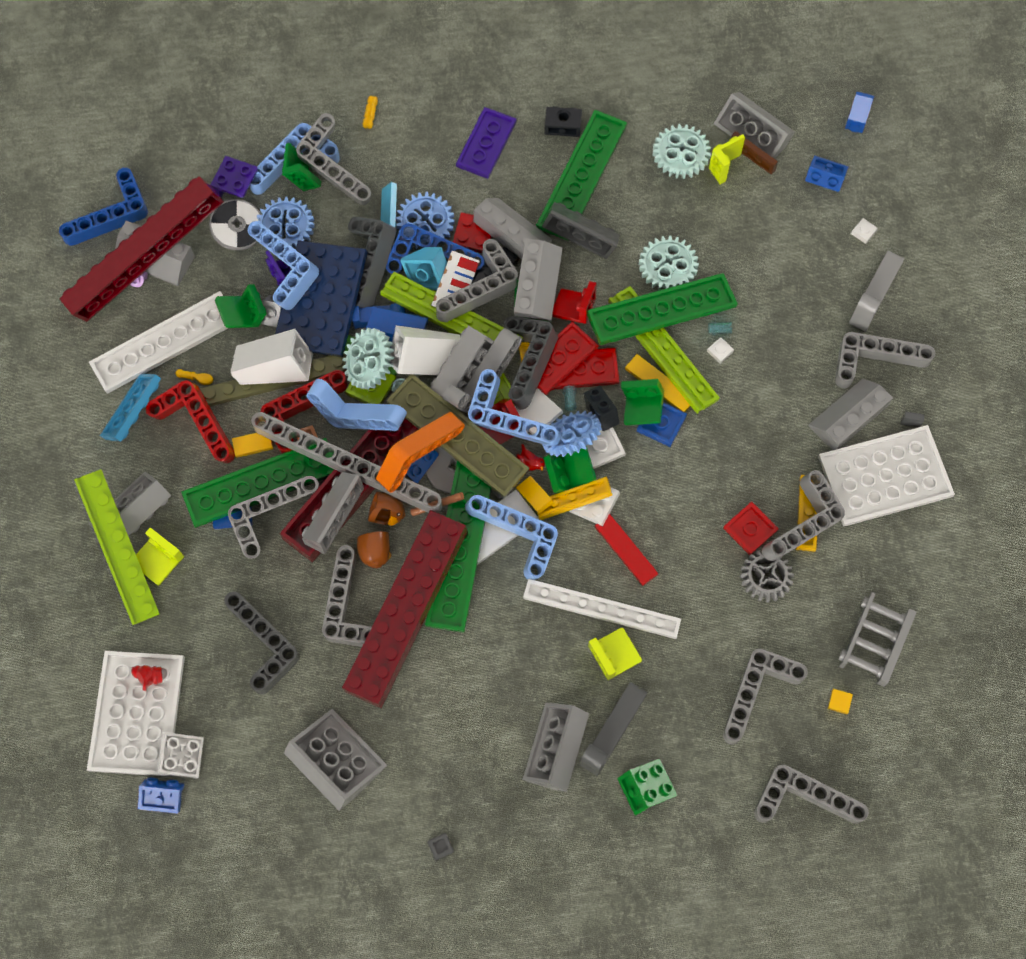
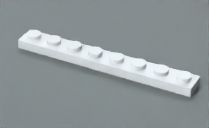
[523,579,681,639]

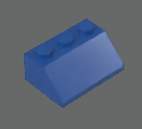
[366,306,428,348]

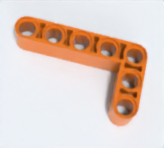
[376,412,465,493]

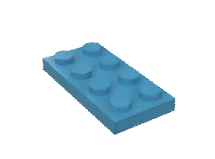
[100,374,161,442]

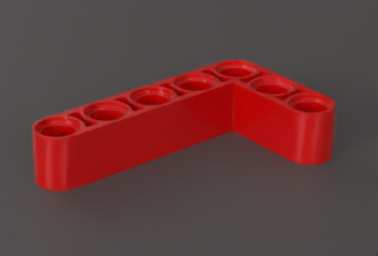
[261,370,348,454]
[146,380,235,463]

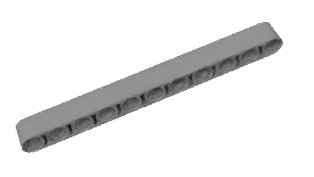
[251,412,442,513]

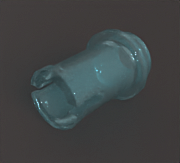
[708,321,732,335]
[562,386,577,411]

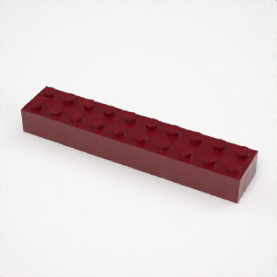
[59,176,224,322]
[279,418,419,563]
[342,510,468,709]

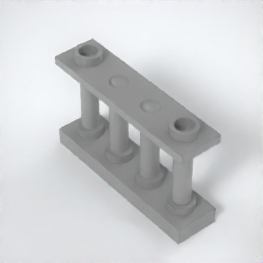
[838,592,917,687]

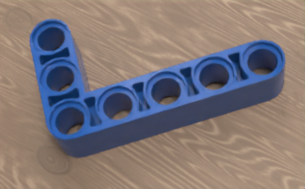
[59,168,148,246]
[386,223,484,274]

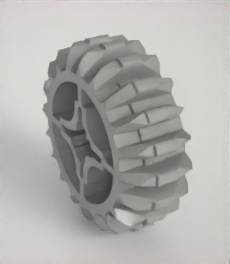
[740,550,794,602]

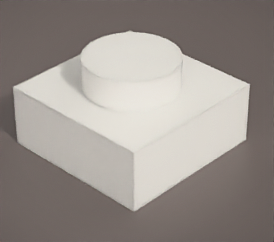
[851,218,878,244]
[707,337,734,364]

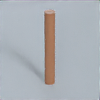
[410,492,464,516]

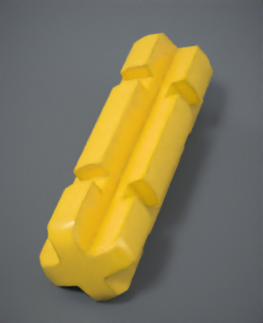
[363,96,378,129]

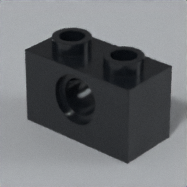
[545,106,582,137]
[583,385,620,431]

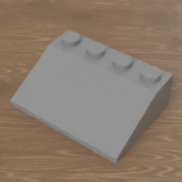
[284,709,387,811]

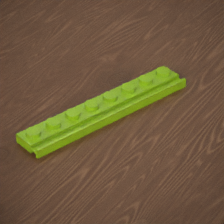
[380,271,523,341]
[608,286,720,414]
[74,469,160,625]

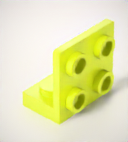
[709,134,745,184]
[136,528,184,586]
[588,627,642,680]

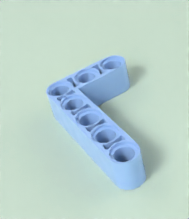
[250,123,340,195]
[248,221,319,310]
[468,369,561,446]
[306,379,407,431]
[465,495,558,580]

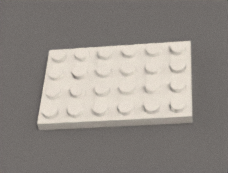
[818,425,955,527]
[87,651,185,776]

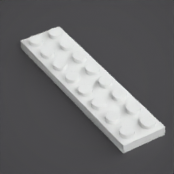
[89,291,228,394]

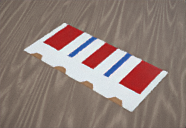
[431,251,480,311]

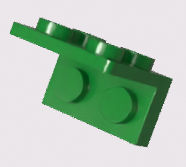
[282,143,321,191]
[621,379,664,425]
[543,446,596,493]
[617,759,677,816]

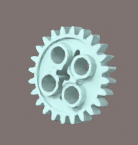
[653,124,711,179]
[639,236,699,291]
[342,328,395,390]

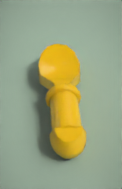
[175,369,214,385]

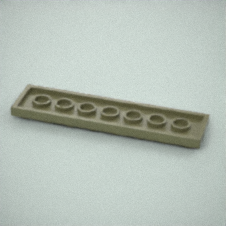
[386,374,529,498]

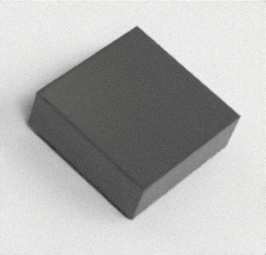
[901,411,925,428]
[427,833,454,861]

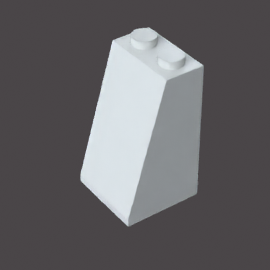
[390,325,461,375]
[231,329,313,385]

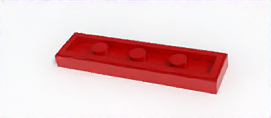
[595,514,658,586]

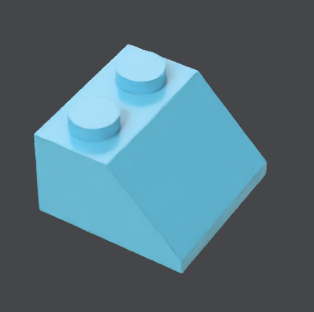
[401,247,447,290]

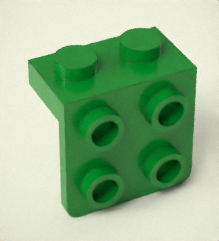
[215,284,267,328]

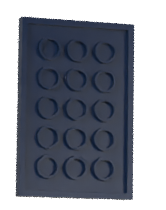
[275,241,368,357]

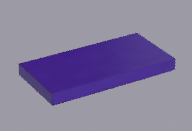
[456,107,517,179]

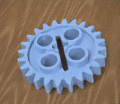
[396,192,455,249]
[257,197,315,248]
[542,411,602,457]

